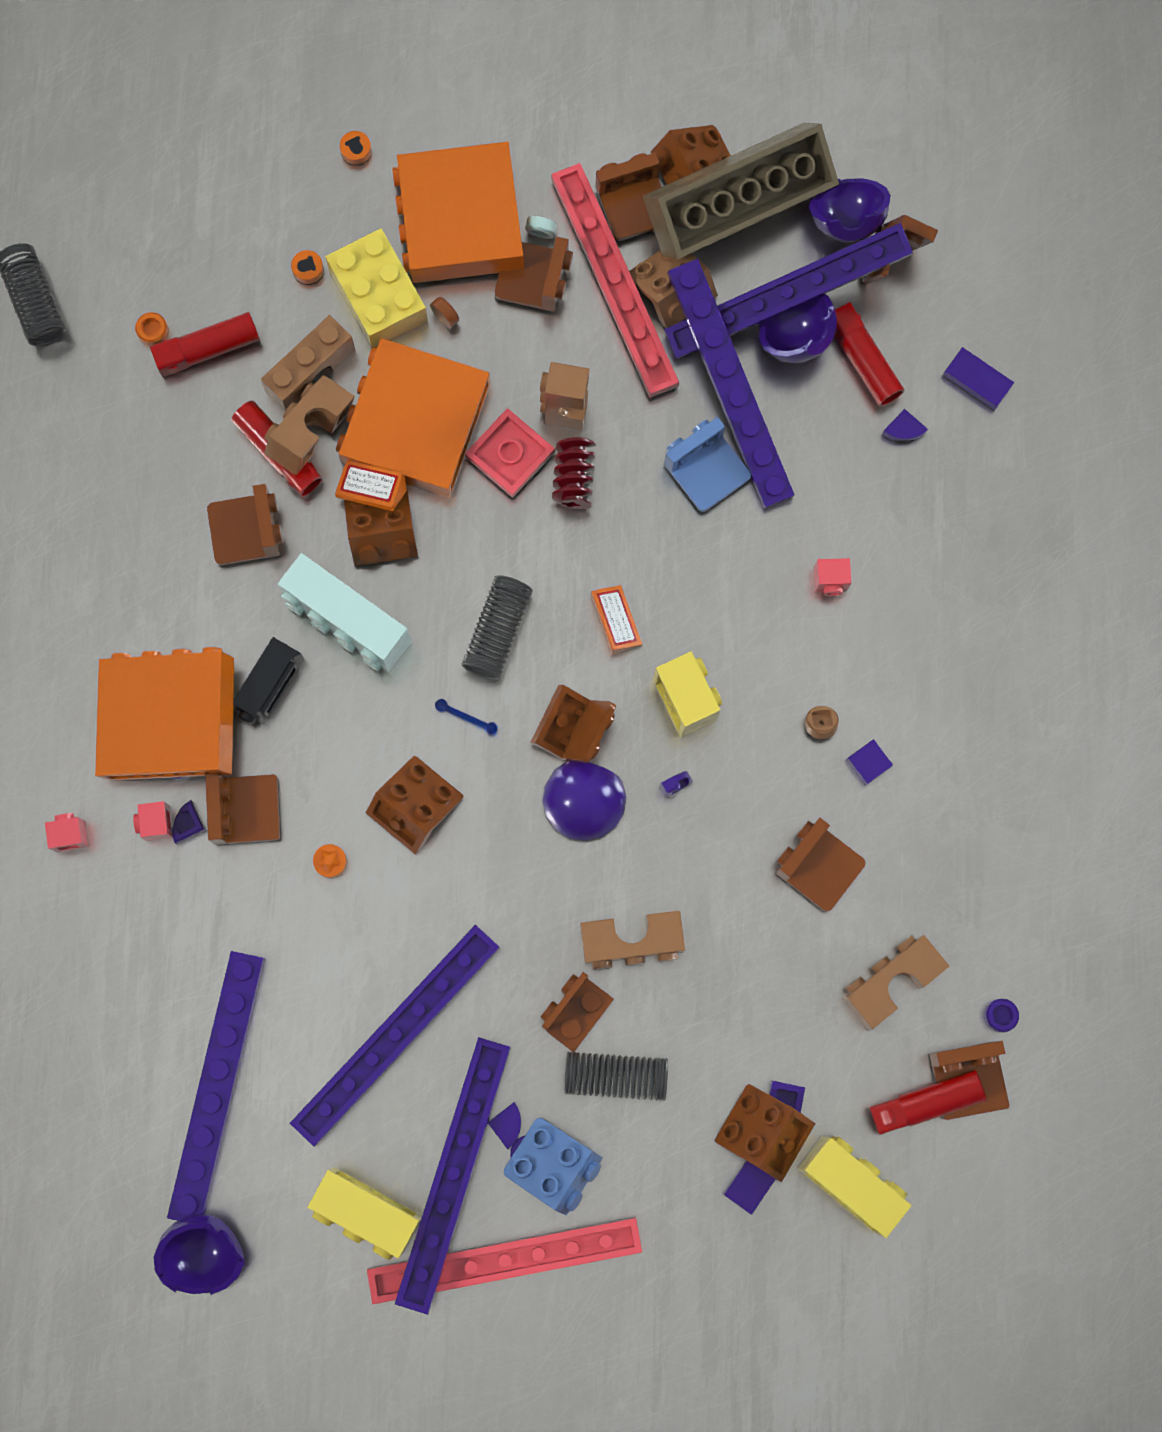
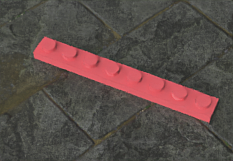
[551,163,679,398]
[367,1217,642,1305]

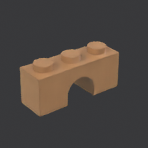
[260,315,355,411]
[540,362,590,430]
[264,375,355,475]
[580,911,685,970]
[843,935,950,1030]

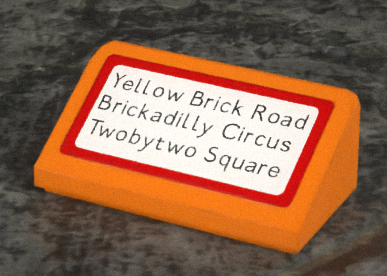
[335,460,407,511]
[591,585,642,655]

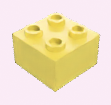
[653,651,722,738]

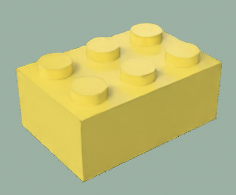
[325,228,428,348]
[797,1136,912,1238]
[307,1167,422,1260]

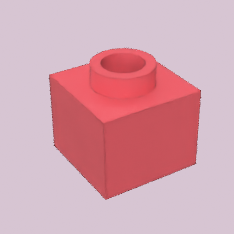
[814,558,851,596]
[133,801,173,841]
[45,813,89,852]

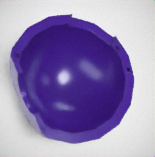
[809,178,891,242]
[758,294,837,363]
[542,761,627,841]
[153,1214,244,1295]

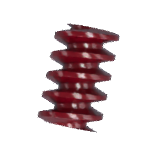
[552,437,596,509]

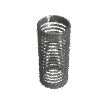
[0,243,66,346]
[461,575,533,680]
[564,1051,668,1101]

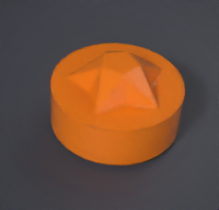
[313,844,347,878]

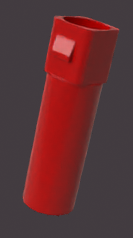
[834,302,905,407]
[150,312,260,377]
[231,400,323,498]
[870,1070,987,1135]

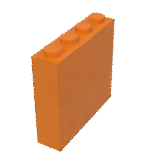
[392,141,524,283]
[336,338,490,498]
[95,647,234,781]

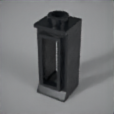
[233,637,305,725]

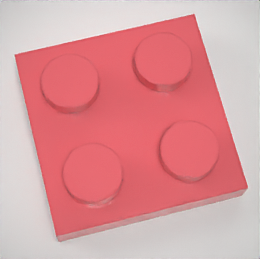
[465,408,555,498]

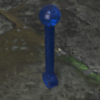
[435,699,498,735]

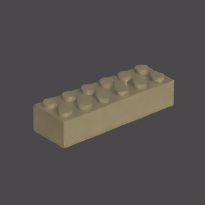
[643,123,839,259]

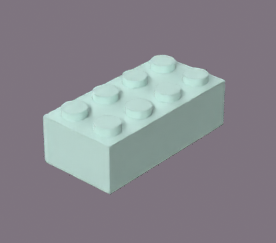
[278,553,412,673]

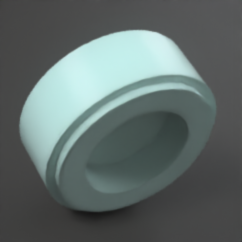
[525,216,558,239]

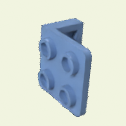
[664,417,751,512]
[504,1118,603,1216]

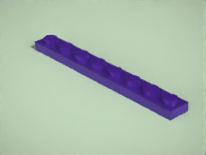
[664,223,913,359]
[667,259,795,508]
[289,924,500,1147]
[167,951,265,1221]
[395,1037,511,1315]

